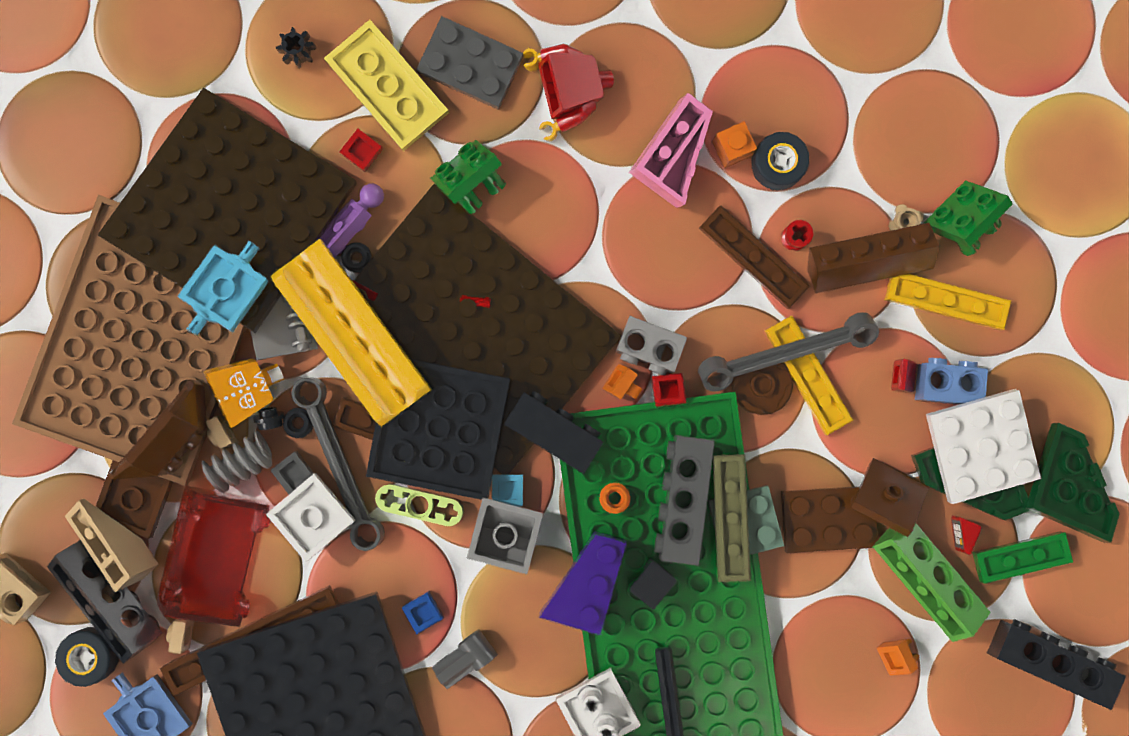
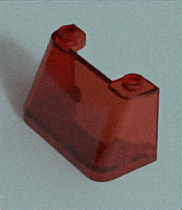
[157,485,271,627]

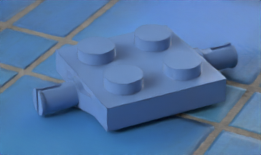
[103,673,193,736]

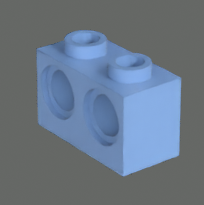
[915,358,988,404]

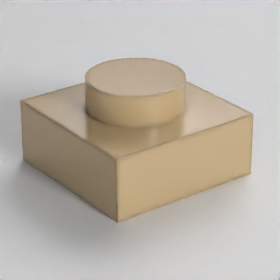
[206,416,239,449]
[166,616,195,654]

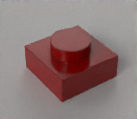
[339,128,383,172]

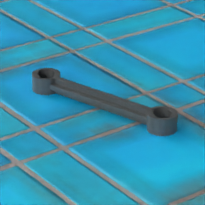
[698,312,880,391]
[292,377,384,551]

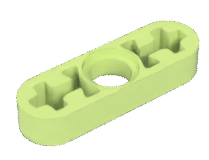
[375,484,464,526]

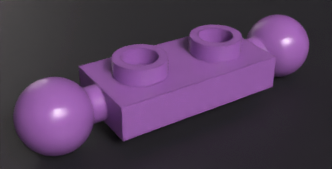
[320,183,384,257]

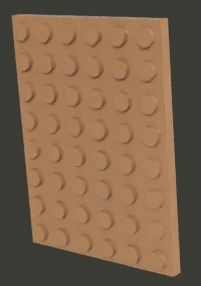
[12,195,246,486]

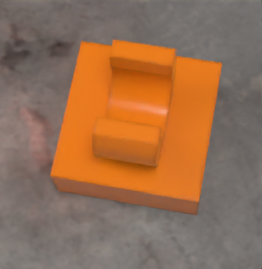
[602,363,643,400]
[877,639,919,676]

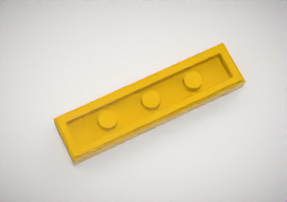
[884,274,1012,330]
[764,315,853,435]

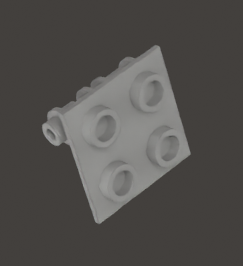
[250,295,318,360]

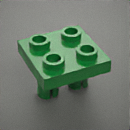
[430,140,506,214]
[924,180,1013,256]

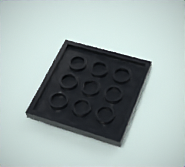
[366,359,511,500]

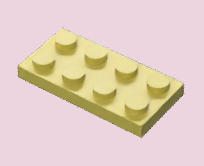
[324,20,449,152]

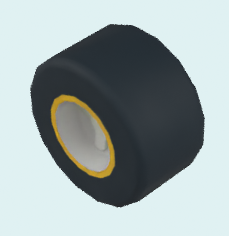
[752,132,809,190]
[55,627,119,687]

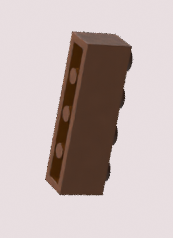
[807,223,940,293]

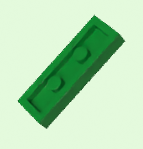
[972,531,1073,584]

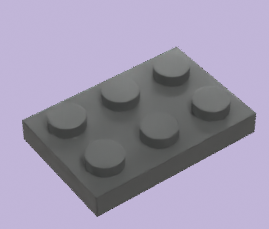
[416,16,523,110]

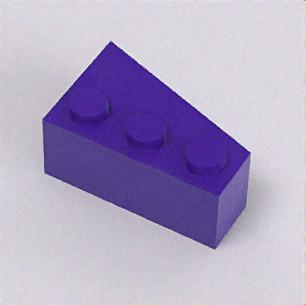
[539,531,626,635]

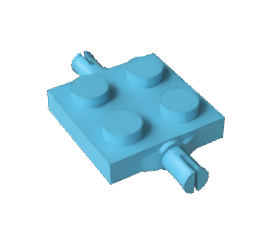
[177,241,269,336]

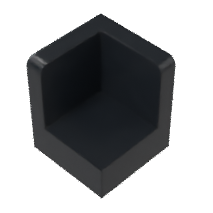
[630,557,677,610]

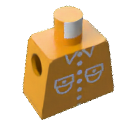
[203,359,284,428]

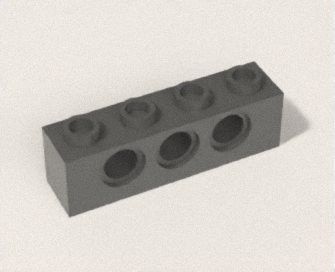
[654,435,715,566]

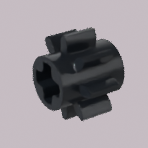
[276,27,316,68]

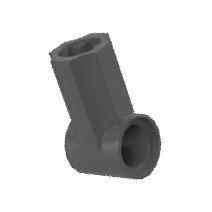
[432,629,498,689]

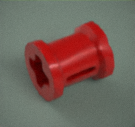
[781,220,814,251]

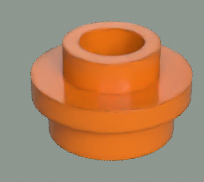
[599,483,630,514]

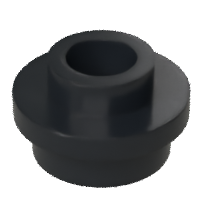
[341,242,372,273]
[253,407,285,430]
[283,408,313,438]

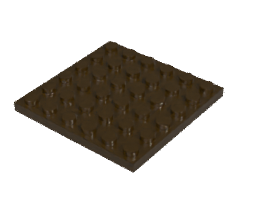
[98,87,357,333]

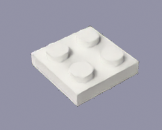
[266,473,356,562]

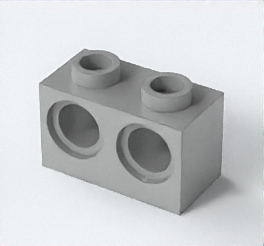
[616,316,687,375]

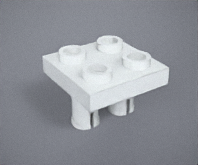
[556,668,641,736]

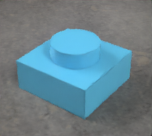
[492,474,523,506]

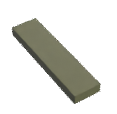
[712,454,751,582]

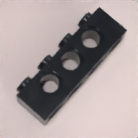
[47,540,163,664]
[987,619,1126,710]

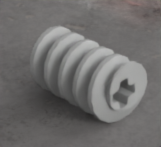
[202,430,272,493]

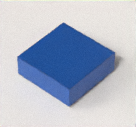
[401,591,444,634]

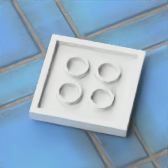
[926,389,1041,504]

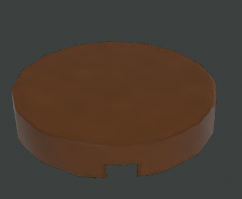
[731,362,793,415]

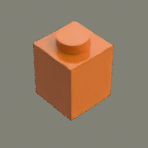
[712,121,757,169]

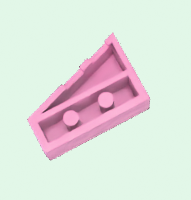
[628,93,713,208]

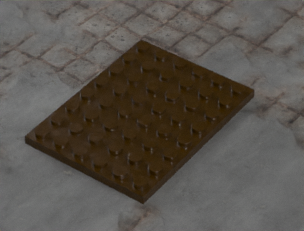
[354,184,621,475]

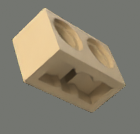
[0,553,51,625]

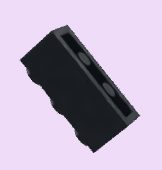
[504,391,604,474]

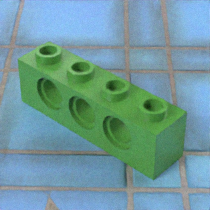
[872,523,991,642]

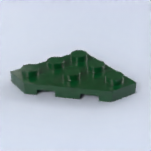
[1025,422,1120,543]
[911,447,1030,520]

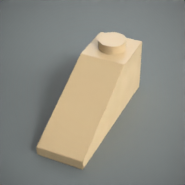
[65,499,159,592]

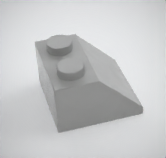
[467,497,543,574]

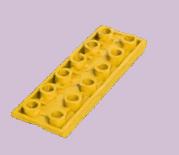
[271,239,432,427]

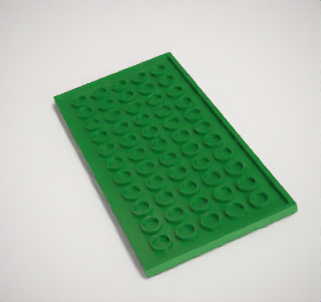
[560,392,783,736]

